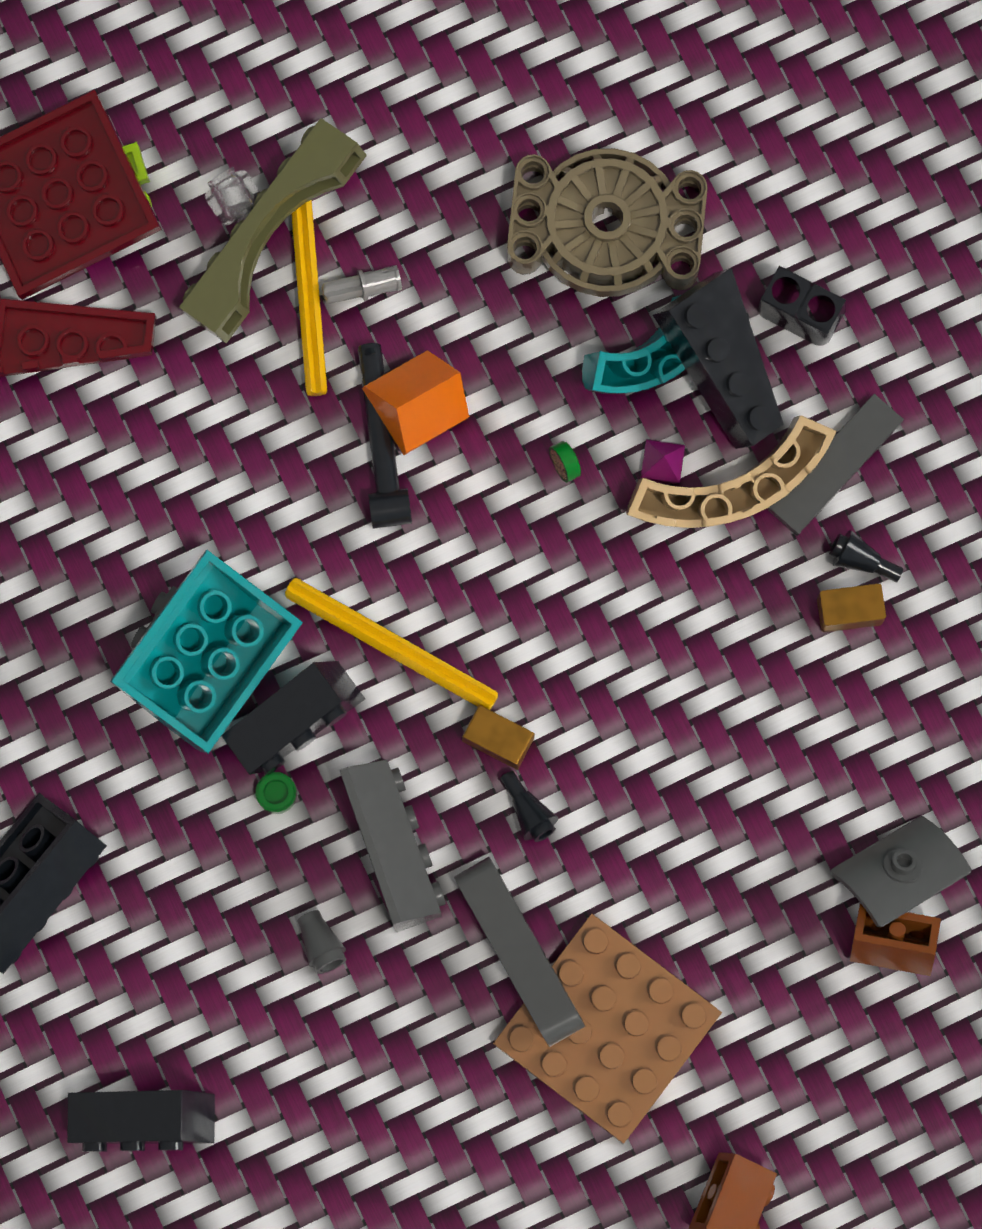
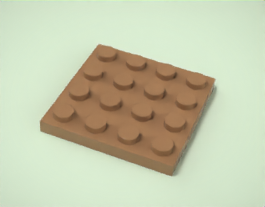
[493,914,722,1144]

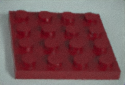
[0,90,162,300]

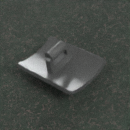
[831,816,972,927]

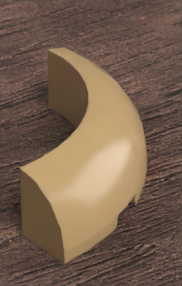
[626,415,837,528]

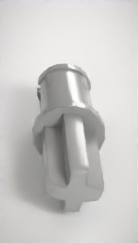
[322,265,402,304]

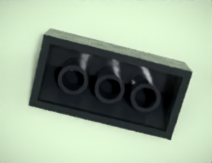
[0,793,107,974]

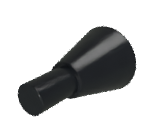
[829,530,903,583]
[500,771,558,842]

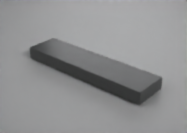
[768,394,904,537]

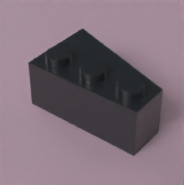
[221,661,365,775]
[67,1090,215,1152]

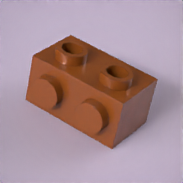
[850,904,941,976]
[689,1152,777,1229]

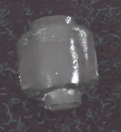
[205,167,260,225]

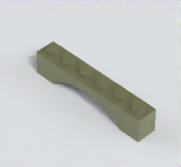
[179,118,367,343]

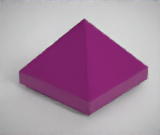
[640,439,685,485]

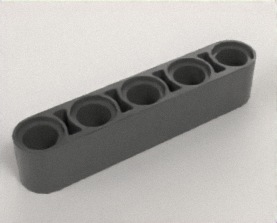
[454,857,586,1047]

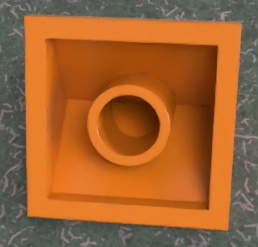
[362,350,469,455]

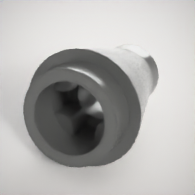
[297,910,347,974]

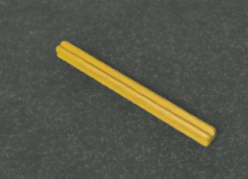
[291,200,327,396]
[285,578,498,710]

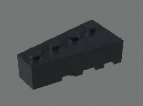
[653,268,784,449]

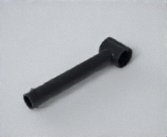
[358,343,412,529]

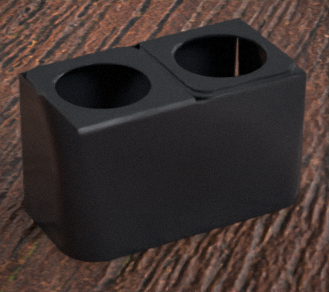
[758,266,846,346]

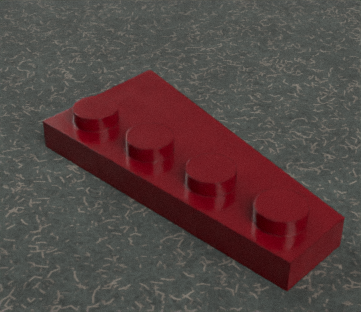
[0,298,157,377]

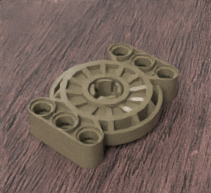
[507,148,707,297]

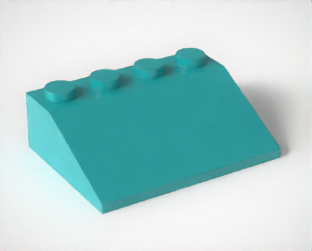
[110,550,303,753]

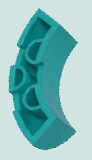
[582,295,685,394]

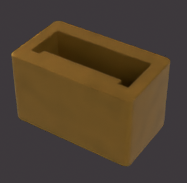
[817,584,886,632]
[462,705,535,770]

